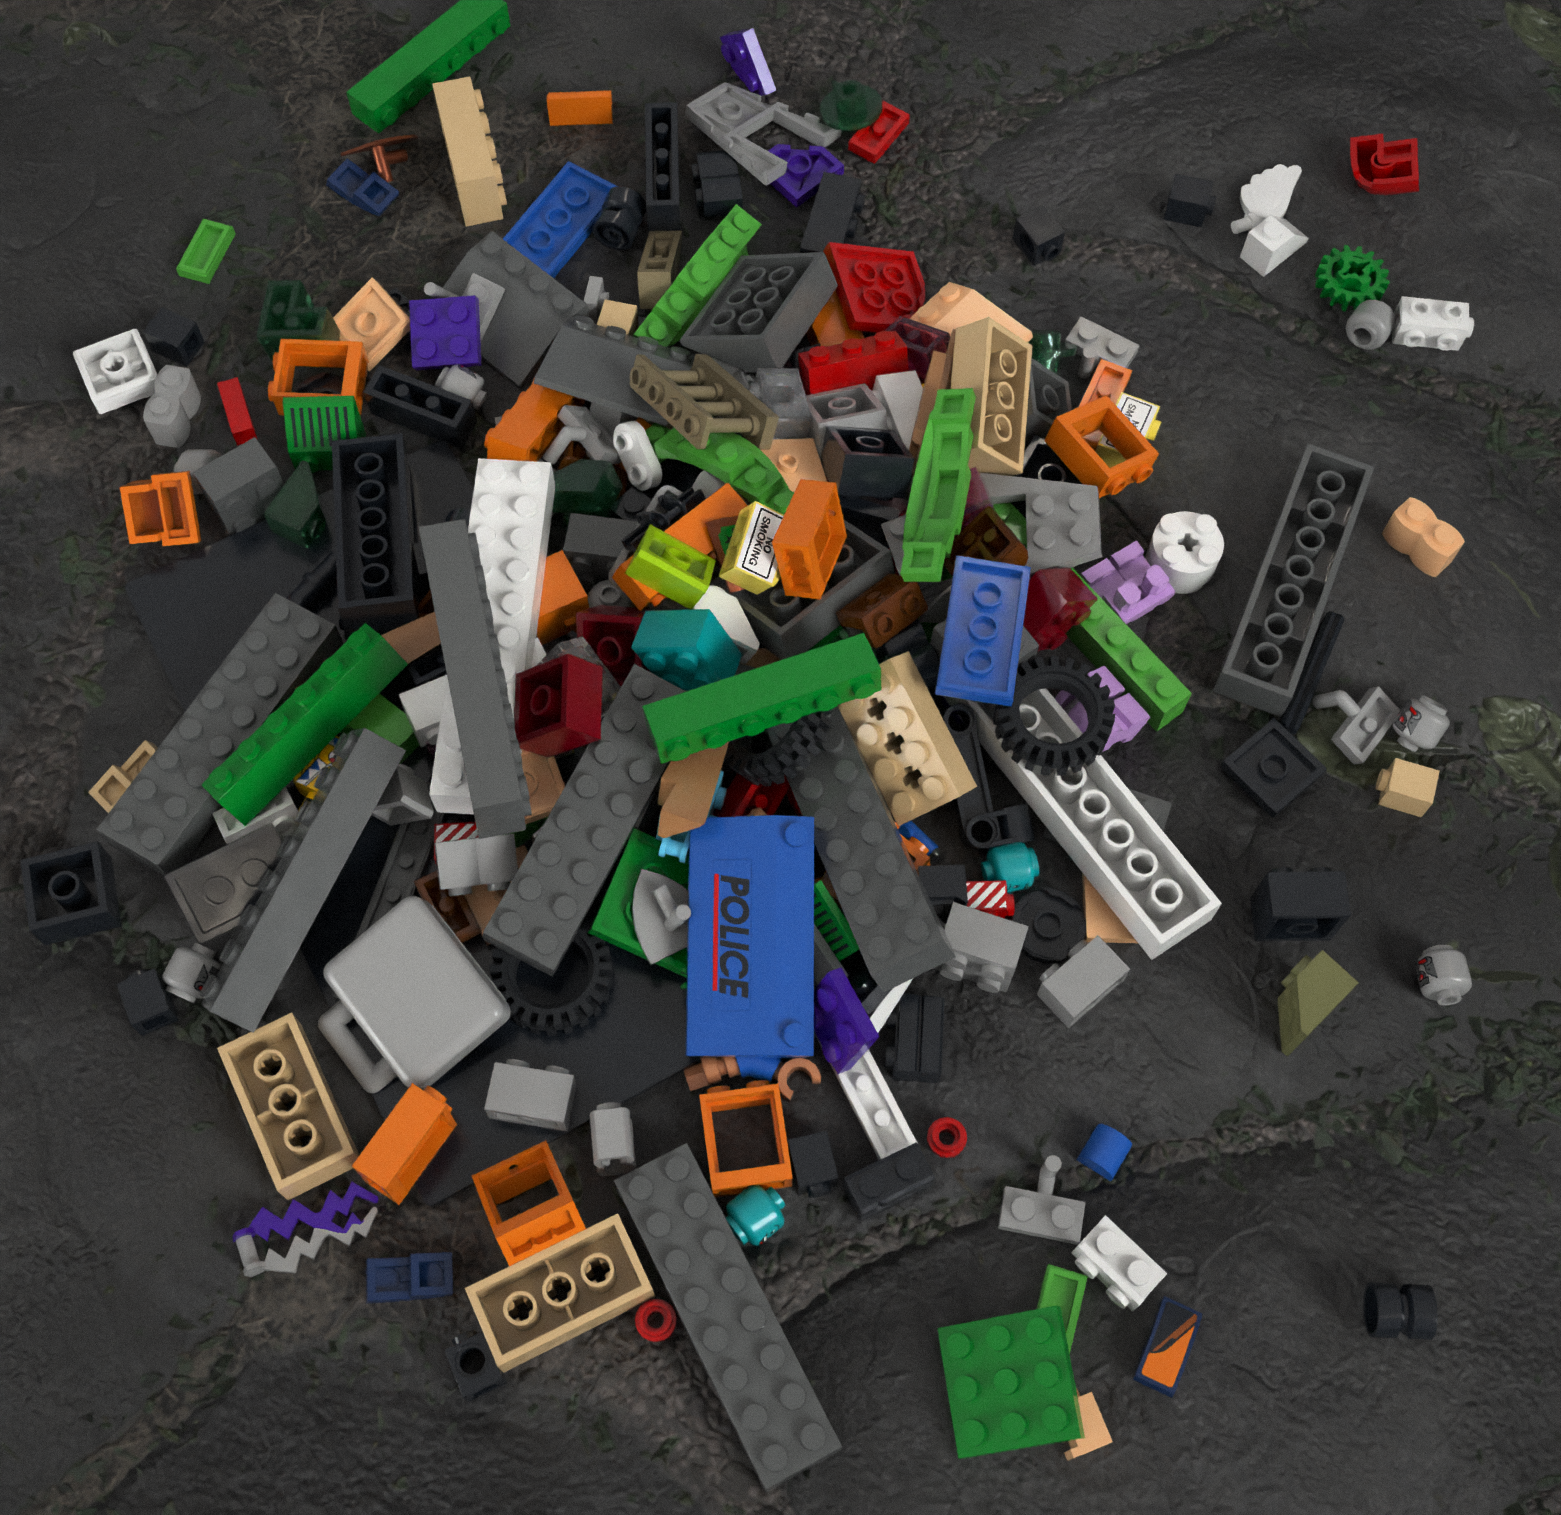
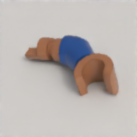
[684,1056,821,1103]

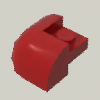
[1350,133,1419,196]

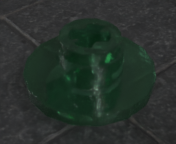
[820,80,883,131]
[1028,330,1077,374]

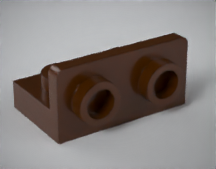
[836,574,928,649]

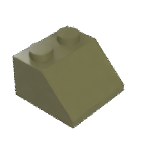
[1278,950,1359,1057]

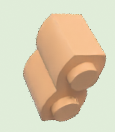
[1382,497,1465,577]

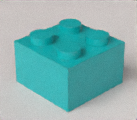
[631,609,742,691]

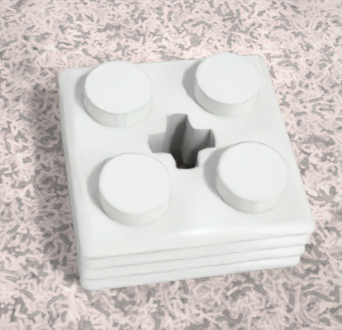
[73,329,157,414]

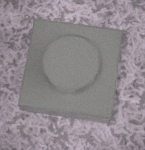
[584,276,609,325]

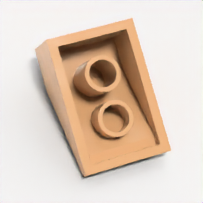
[906,282,1033,358]

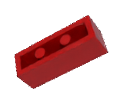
[217,377,258,446]

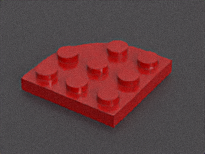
[823,242,925,332]

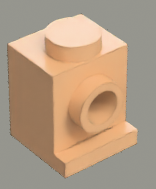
[1063,1389,1113,1461]

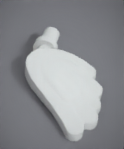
[1231,164,1302,234]

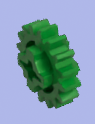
[1315,245,1389,311]

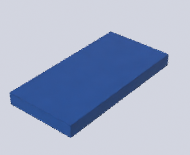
[503,161,618,278]
[935,555,1031,707]

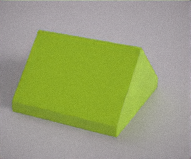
[624,524,716,610]

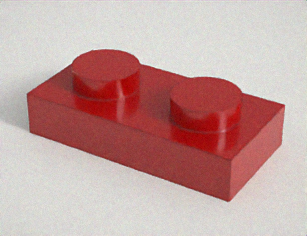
[848,100,910,164]

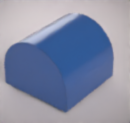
[1076,1124,1132,1182]

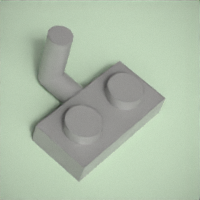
[424,273,506,341]
[1064,317,1140,379]
[543,405,621,464]
[1312,686,1400,765]
[998,1155,1085,1245]

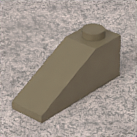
[637,231,682,311]

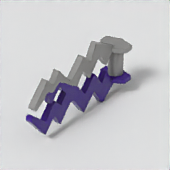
[232,1182,379,1277]

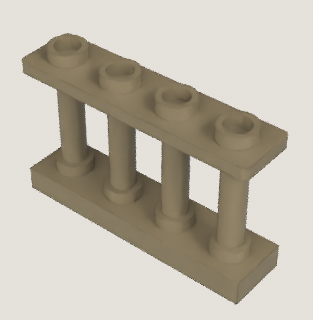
[630,354,779,450]

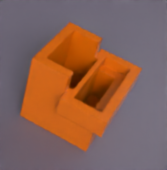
[120,471,201,546]
[536,550,589,645]

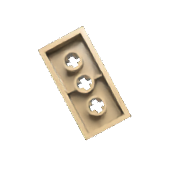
[432,76,507,227]
[951,317,1032,476]
[838,651,977,826]
[217,1012,359,1200]
[465,1213,655,1373]

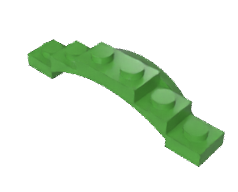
[633,204,762,347]
[900,388,976,582]
[645,423,794,515]

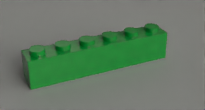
[346,0,510,134]
[201,623,408,826]
[642,633,882,764]

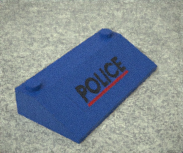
[686,815,814,1058]

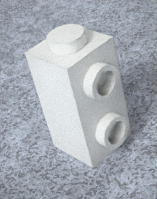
[1392,296,1474,351]

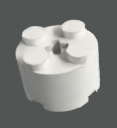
[1145,511,1224,594]

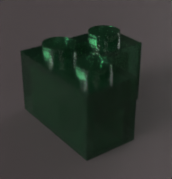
[256,280,341,360]

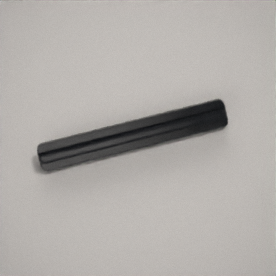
[1280,611,1345,735]

